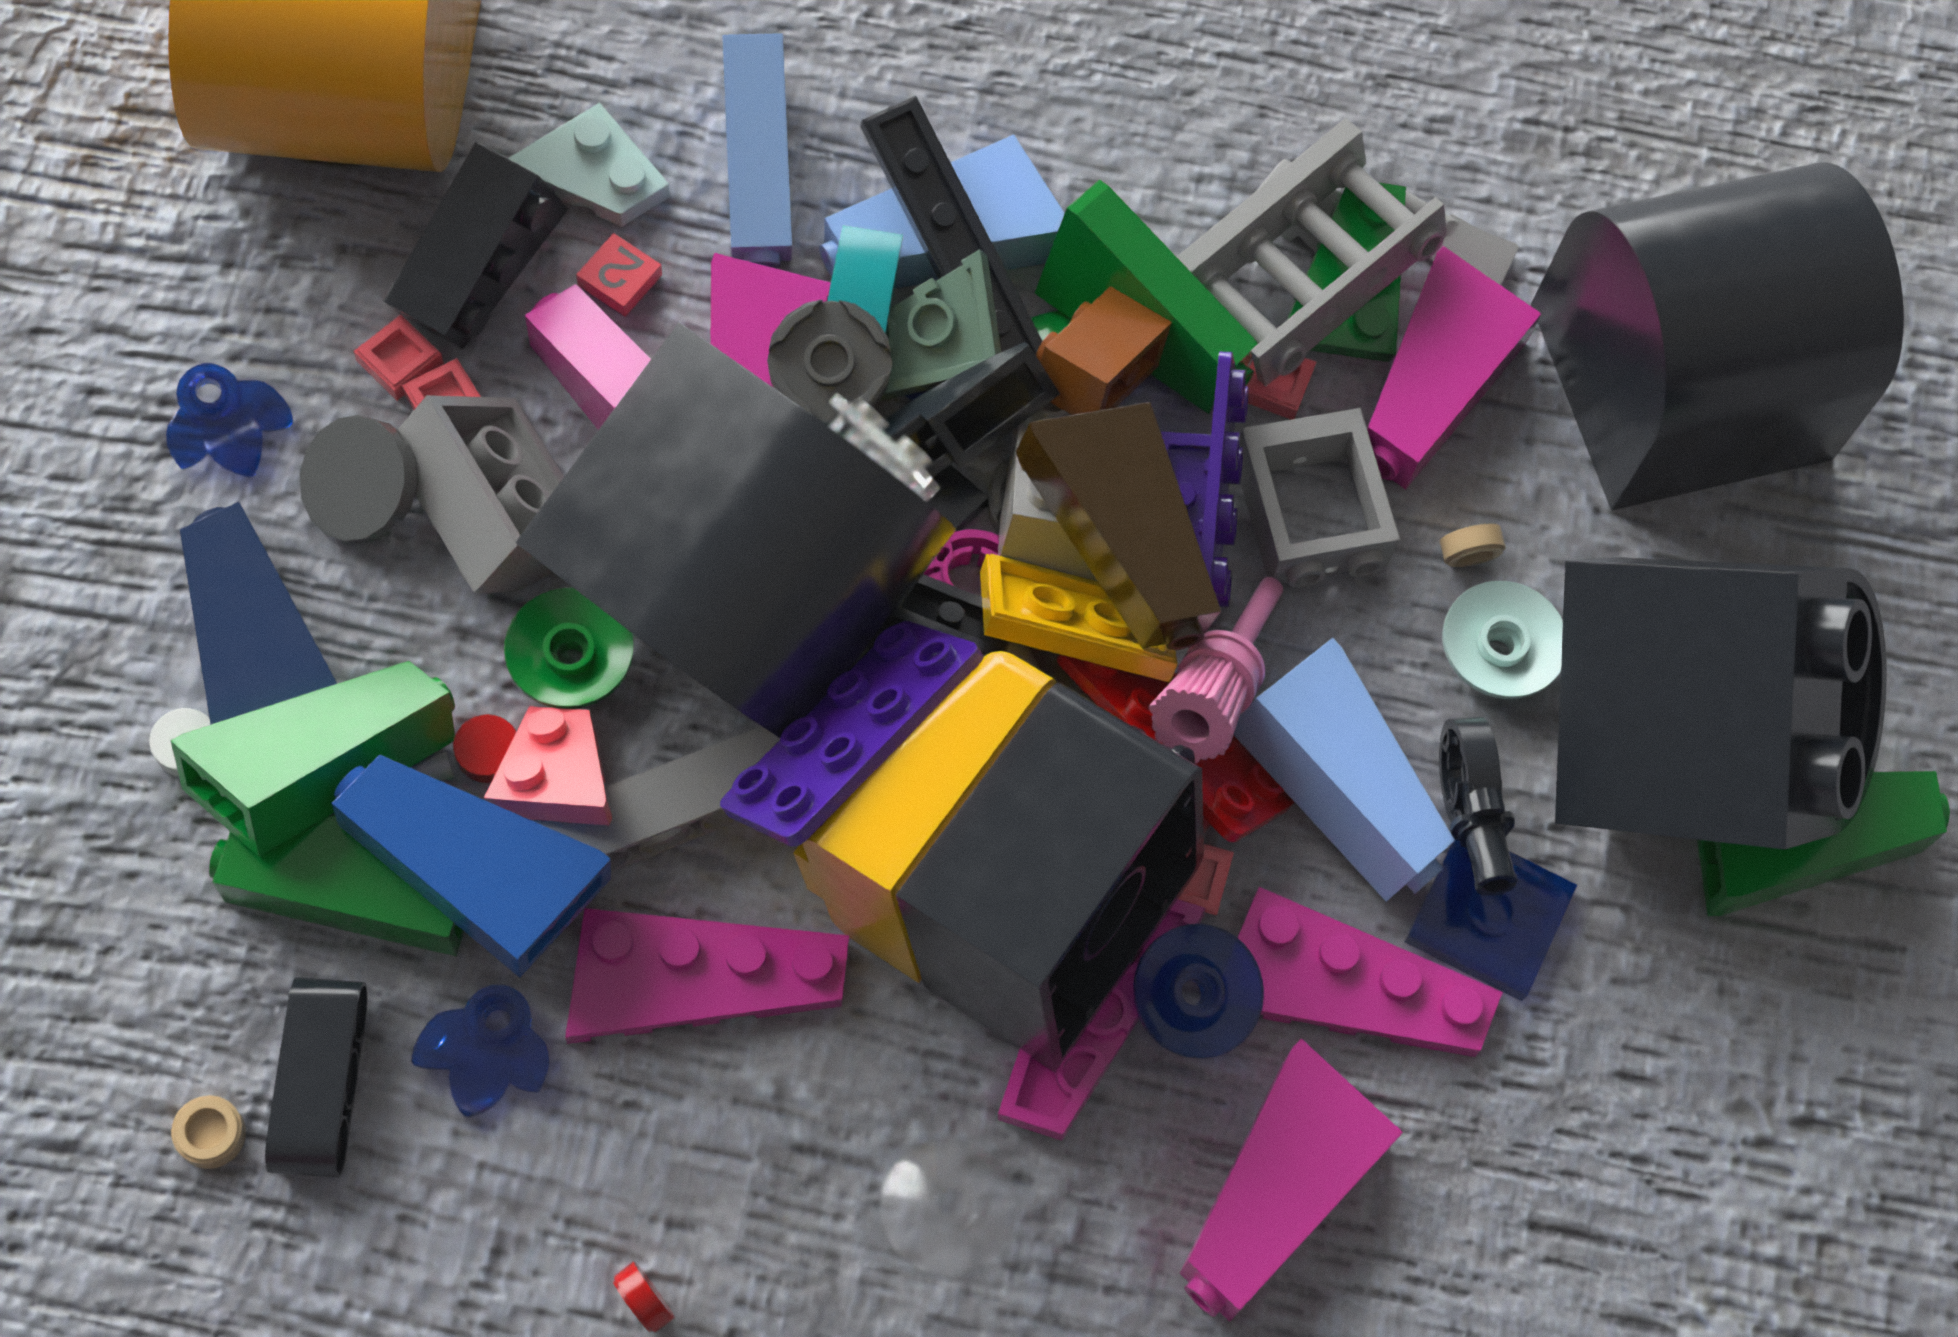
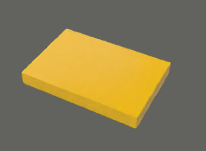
[980,554,1178,682]

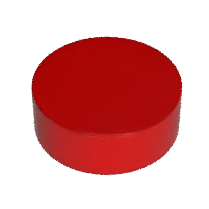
[453,714,516,783]
[613,1261,675,1333]

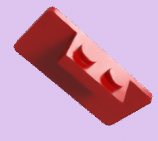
[1057,654,1294,843]

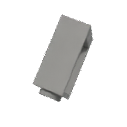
[1240,408,1400,588]

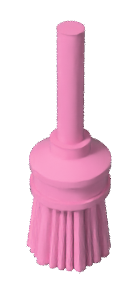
[1149,577,1283,763]

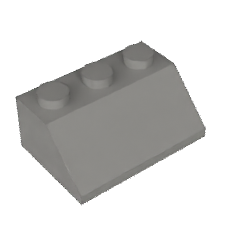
[397,395,564,593]

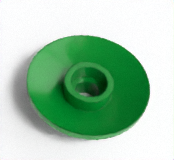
[504,588,634,709]

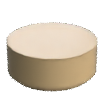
[1440,524,1506,567]
[171,1095,246,1169]

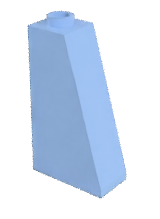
[722,33,792,268]
[819,134,1064,288]
[1234,638,1455,902]

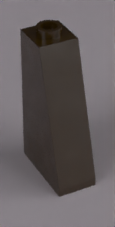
[1015,402,1221,650]

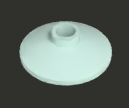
[1442,581,1563,699]

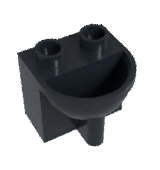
[1555,557,1887,849]

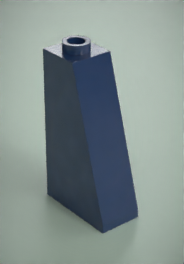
[180,501,337,725]

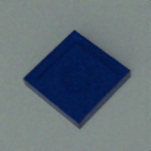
[1404,840,1577,1001]

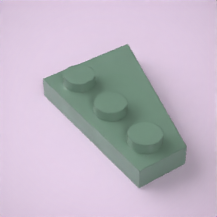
[879,249,1001,401]

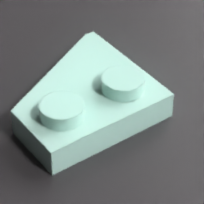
[508,102,670,227]

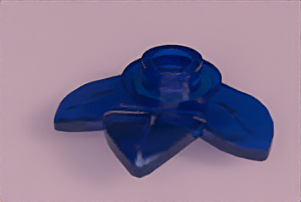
[166,363,294,478]
[411,985,550,1118]

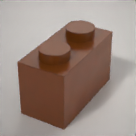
[1036,286,1172,415]

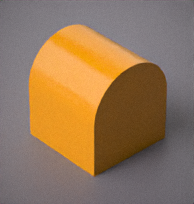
[168,0,481,172]

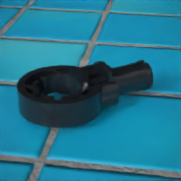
[1439,717,1518,896]

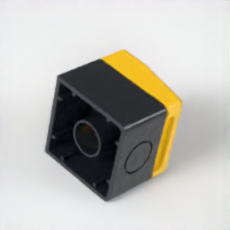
[793,651,1204,1073]

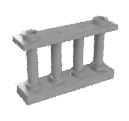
[1177,118,1447,387]

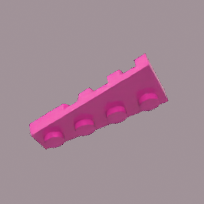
[1207,887,1503,1057]
[998,899,1206,1141]
[565,908,849,1044]

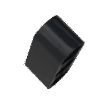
[265,977,368,1178]

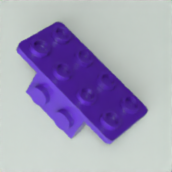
[1160,351,1249,622]
[720,621,983,846]

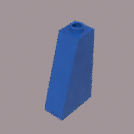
[332,755,611,978]

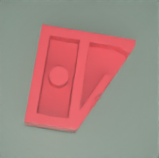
[484,706,612,826]

